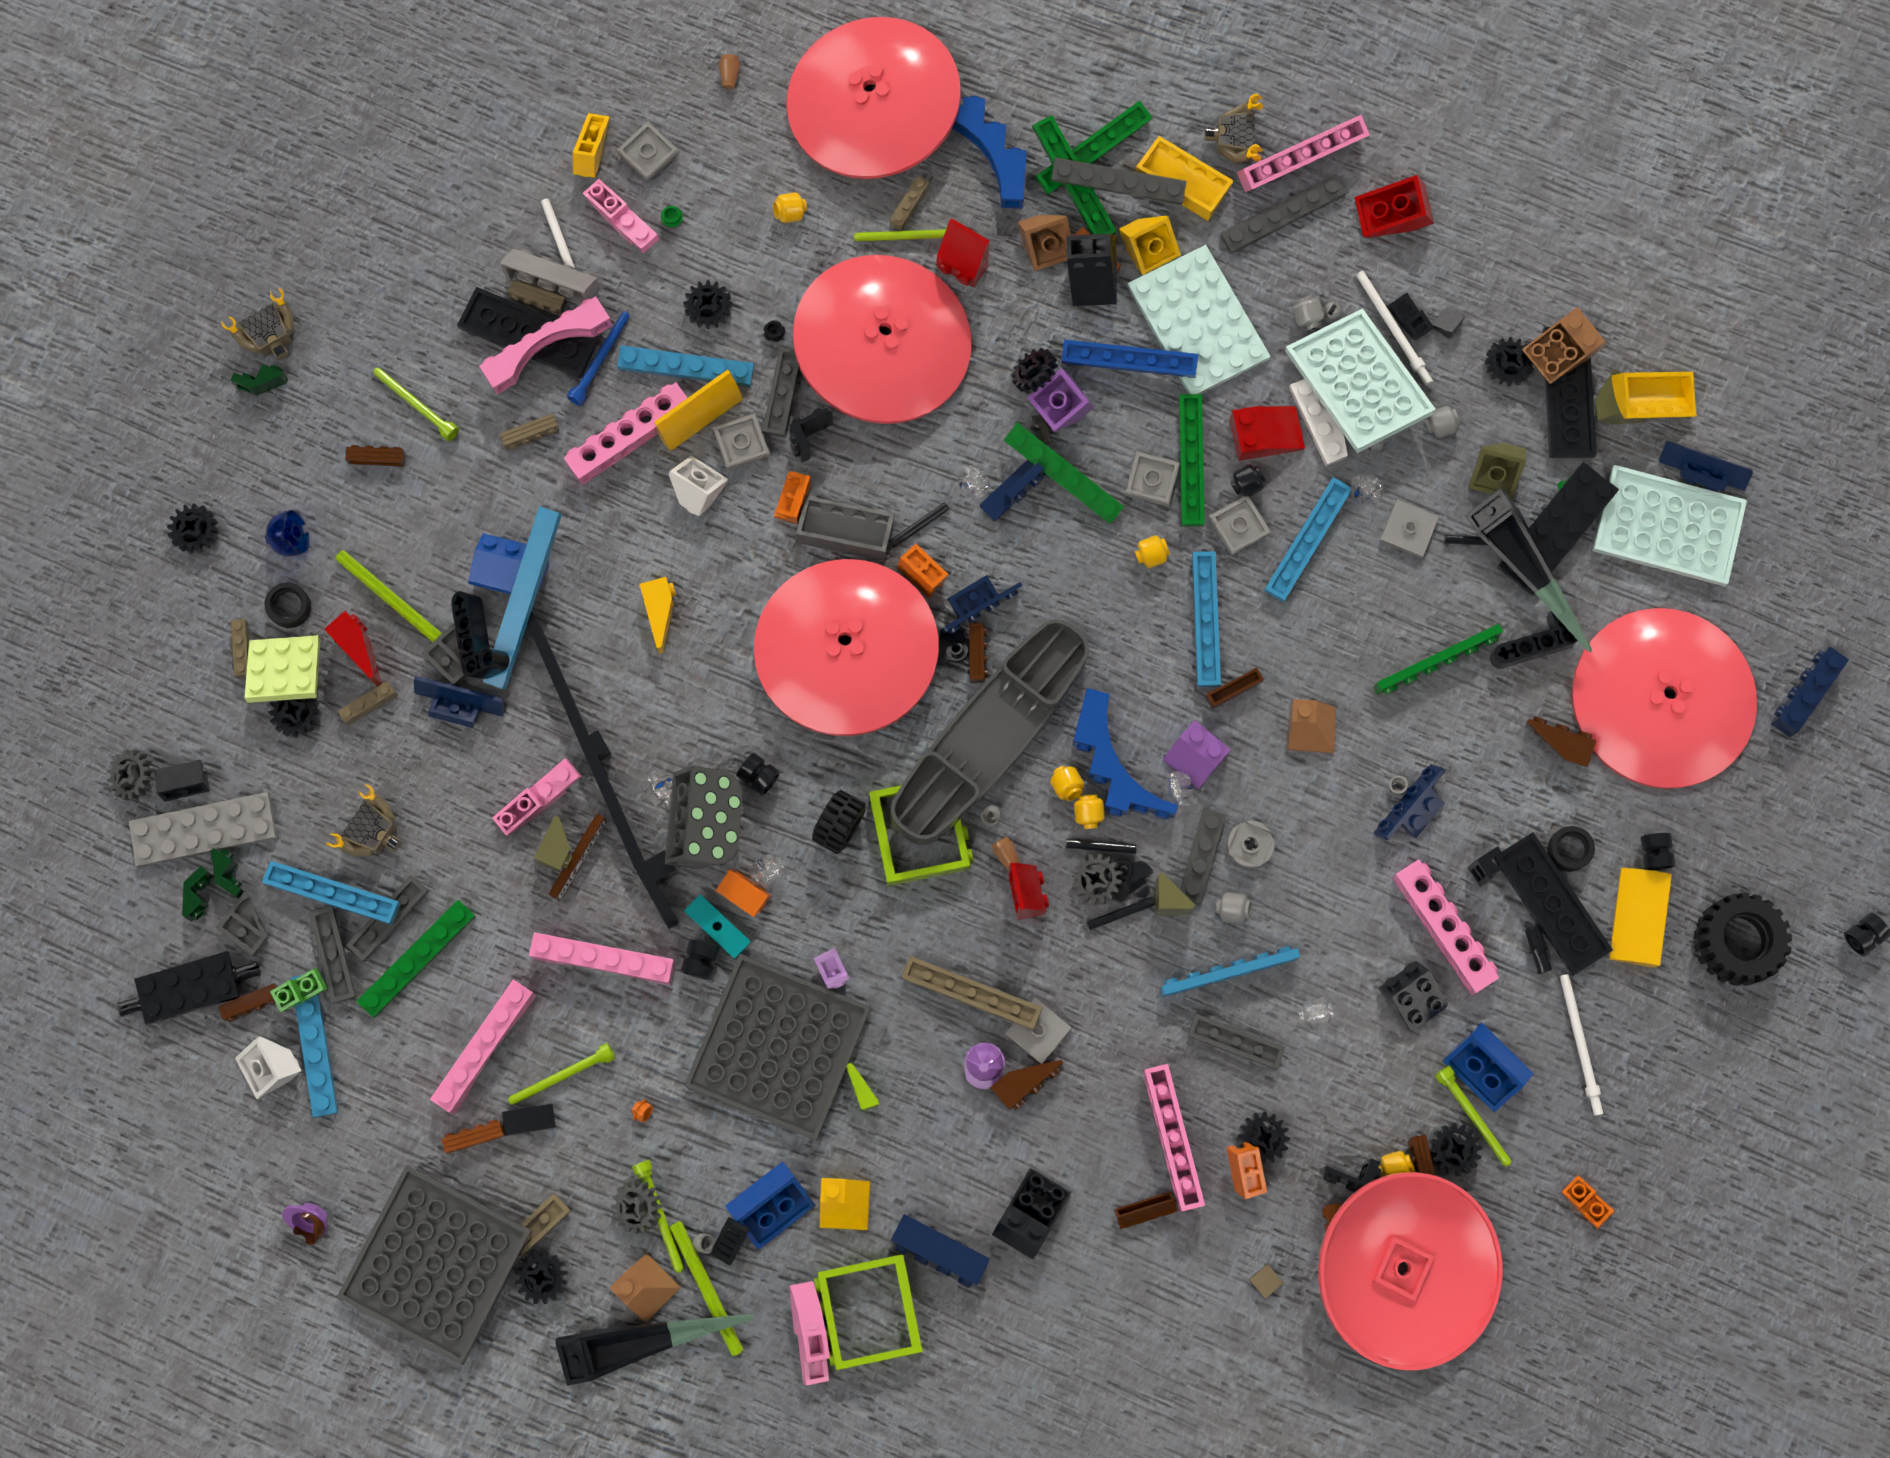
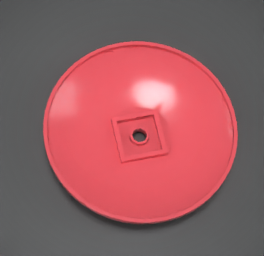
[787,17,961,179]
[793,255,971,424]
[754,559,939,736]
[1572,608,1757,789]
[1318,1172,1503,1370]

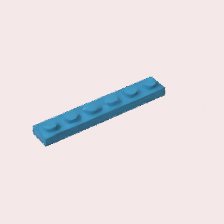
[617,345,754,387]
[1264,477,1353,603]
[1192,551,1221,687]
[262,861,401,925]
[1160,946,1300,998]
[291,975,338,1118]

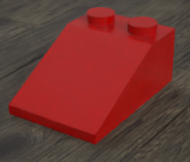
[1354,175,1434,238]
[936,218,990,288]
[1229,406,1305,461]
[324,611,382,687]
[1008,863,1049,920]

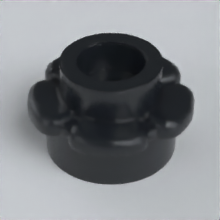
[764,320,785,342]

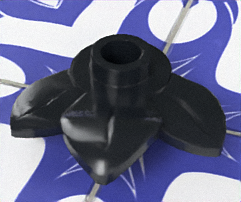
[937,629,969,666]
[1113,858,1153,902]

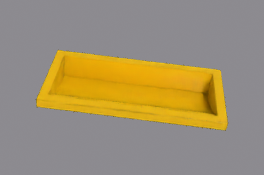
[1135,136,1233,221]
[654,369,743,452]
[1611,372,1697,419]
[1609,868,1672,968]

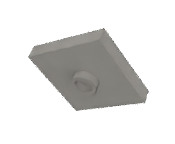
[616,121,679,182]
[713,413,770,470]
[1125,451,1180,507]
[1208,496,1271,556]
[1379,499,1439,559]
[1005,998,1072,1064]

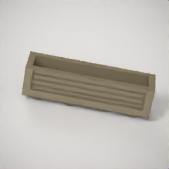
[890,175,929,231]
[508,280,567,315]
[500,413,559,450]
[231,619,249,679]
[338,681,398,726]

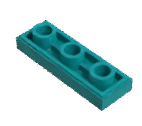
[684,894,751,960]

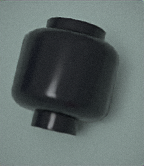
[1231,464,1266,497]

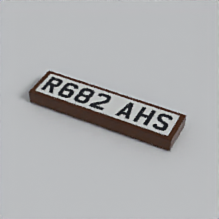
[549,814,607,902]

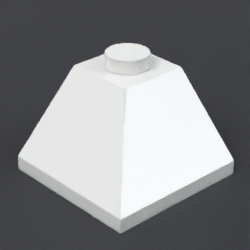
[669,455,728,516]
[235,1036,301,1099]

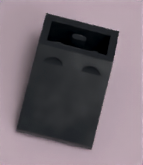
[1066,234,1117,306]
[991,1168,1072,1259]

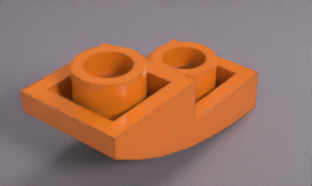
[1561,1175,1614,1230]

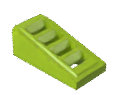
[846,1063,880,1112]

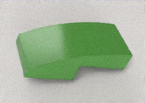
[270,968,328,1012]

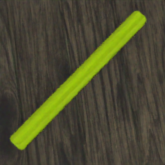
[335,550,442,642]
[670,1221,743,1356]

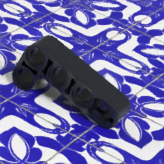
[451,591,510,679]
[1490,609,1578,669]

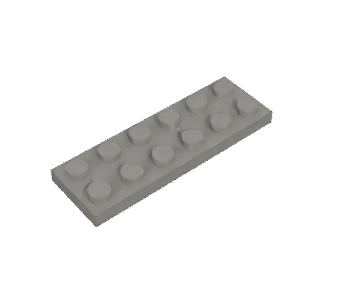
[129,792,277,868]

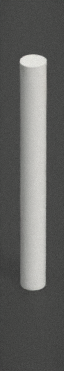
[541,199,576,270]

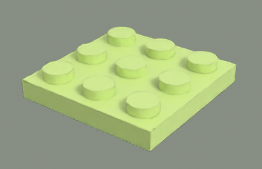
[245,635,320,703]

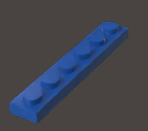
[1061,339,1199,378]

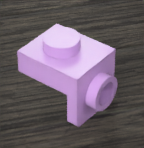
[814,948,849,989]

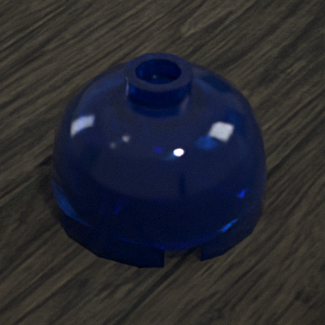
[265,510,309,557]

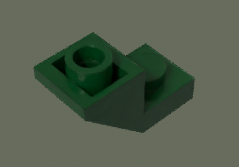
[230,364,288,396]
[211,848,246,898]
[182,866,213,922]

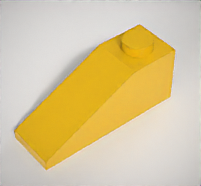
[573,113,610,178]
[639,577,676,654]

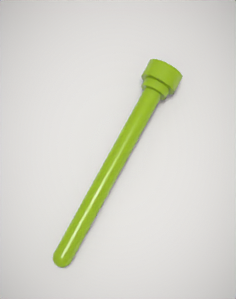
[853,227,947,242]
[373,367,460,442]
[508,1042,616,1105]
[1434,1065,1511,1167]
[632,1159,684,1273]

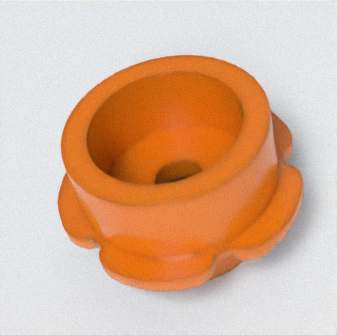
[632,1099,653,1123]

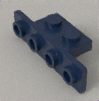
[1659,441,1753,492]
[980,460,1045,521]
[940,575,1022,634]
[414,676,504,728]
[1373,765,1445,840]

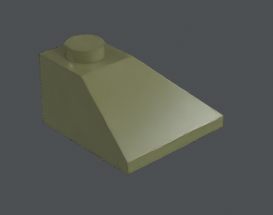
[1595,370,1645,425]
[1468,443,1526,499]
[534,815,572,872]

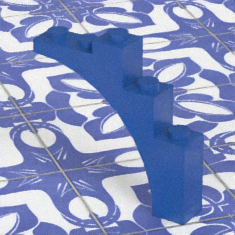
[952,96,1027,209]
[1072,688,1178,820]

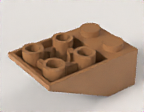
[1522,307,1606,384]

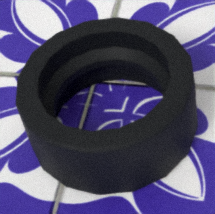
[264,582,311,628]
[1547,826,1595,872]

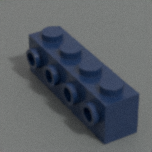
[1771,646,1849,737]
[890,1214,990,1288]

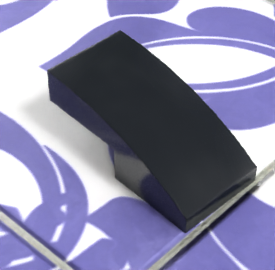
[1387,293,1434,341]
[502,1104,556,1136]

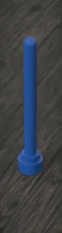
[566,311,630,406]

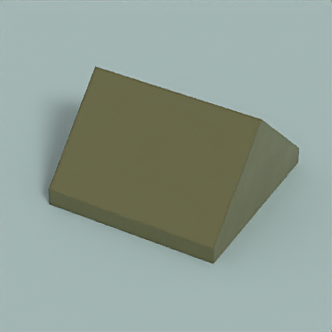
[1155,872,1196,916]

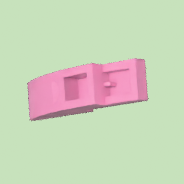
[583,179,660,253]
[492,758,582,836]
[789,1281,830,1386]

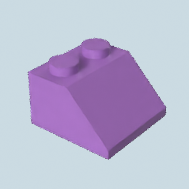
[1027,368,1095,432]
[1163,720,1231,789]

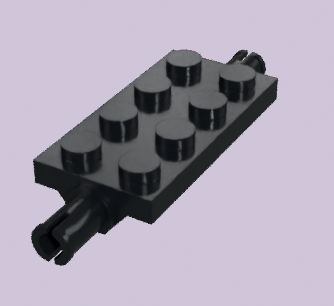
[117,951,261,1025]

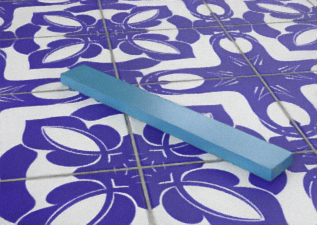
[483,506,562,689]

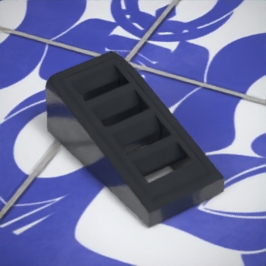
[711,1217,749,1265]

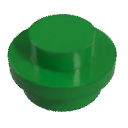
[661,206,683,228]

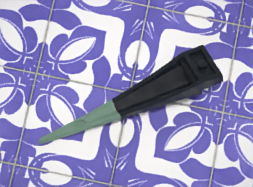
[1465,488,1592,652]
[555,1314,754,1386]

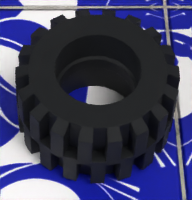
[812,790,866,854]

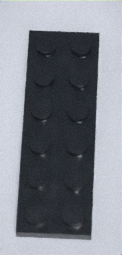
[457,287,599,379]
[1542,327,1597,458]
[1497,462,1620,596]
[1493,832,1613,976]

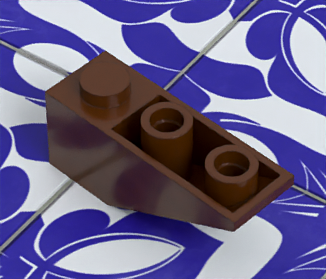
[1527,716,1597,767]
[990,1060,1063,1111]

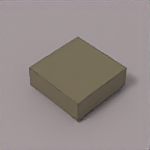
[1249,1264,1283,1299]

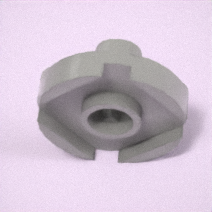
[1227,821,1275,868]

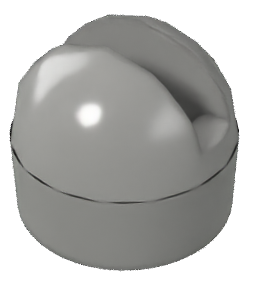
[1323,302,1341,321]
[1389,775,1408,795]
[981,804,1000,825]
[693,1233,714,1253]

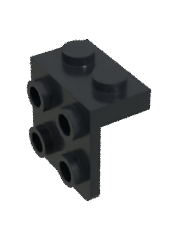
[789,407,833,463]
[1379,961,1448,1031]
[1319,1158,1382,1193]

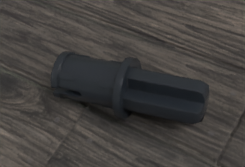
[1525,926,1552,974]

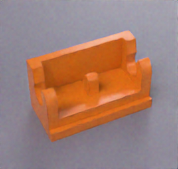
[774,471,811,524]
[897,544,949,598]
[715,869,772,917]
[1226,1142,1267,1199]

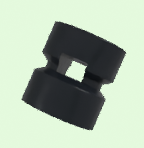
[736,752,780,796]
[1640,833,1676,870]
[1844,913,1890,956]
[680,939,719,980]

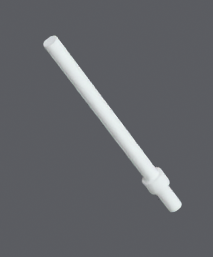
[1356,271,1433,386]
[1560,974,1603,1116]

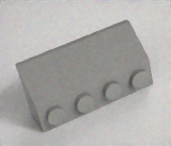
[500,249,600,306]

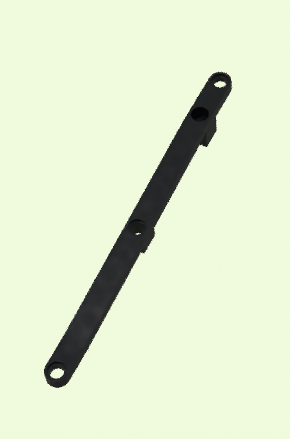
[527,611,679,929]

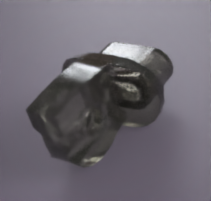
[1031,414,1051,446]

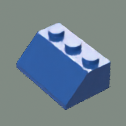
[468,533,549,596]
[1443,1023,1534,1112]
[725,1161,816,1250]

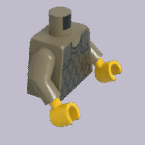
[1204,94,1263,164]
[221,288,294,360]
[326,784,402,857]

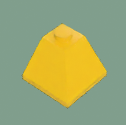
[1119,216,1181,275]
[820,1178,870,1230]

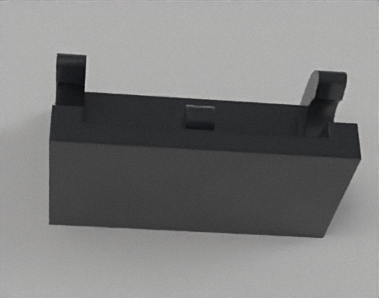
[154,760,210,802]
[1467,846,1506,887]

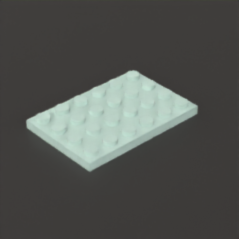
[1127,245,1271,394]
[1285,309,1436,453]
[1592,465,1747,587]

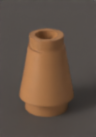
[719,54,740,89]
[991,836,1020,871]

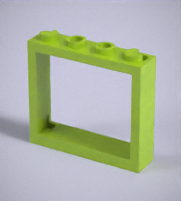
[869,786,974,886]
[814,1254,923,1370]

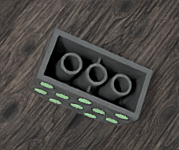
[665,765,743,869]

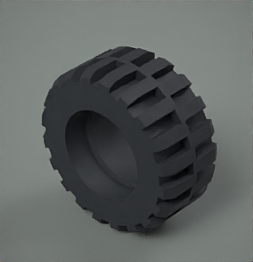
[1693,893,1792,986]

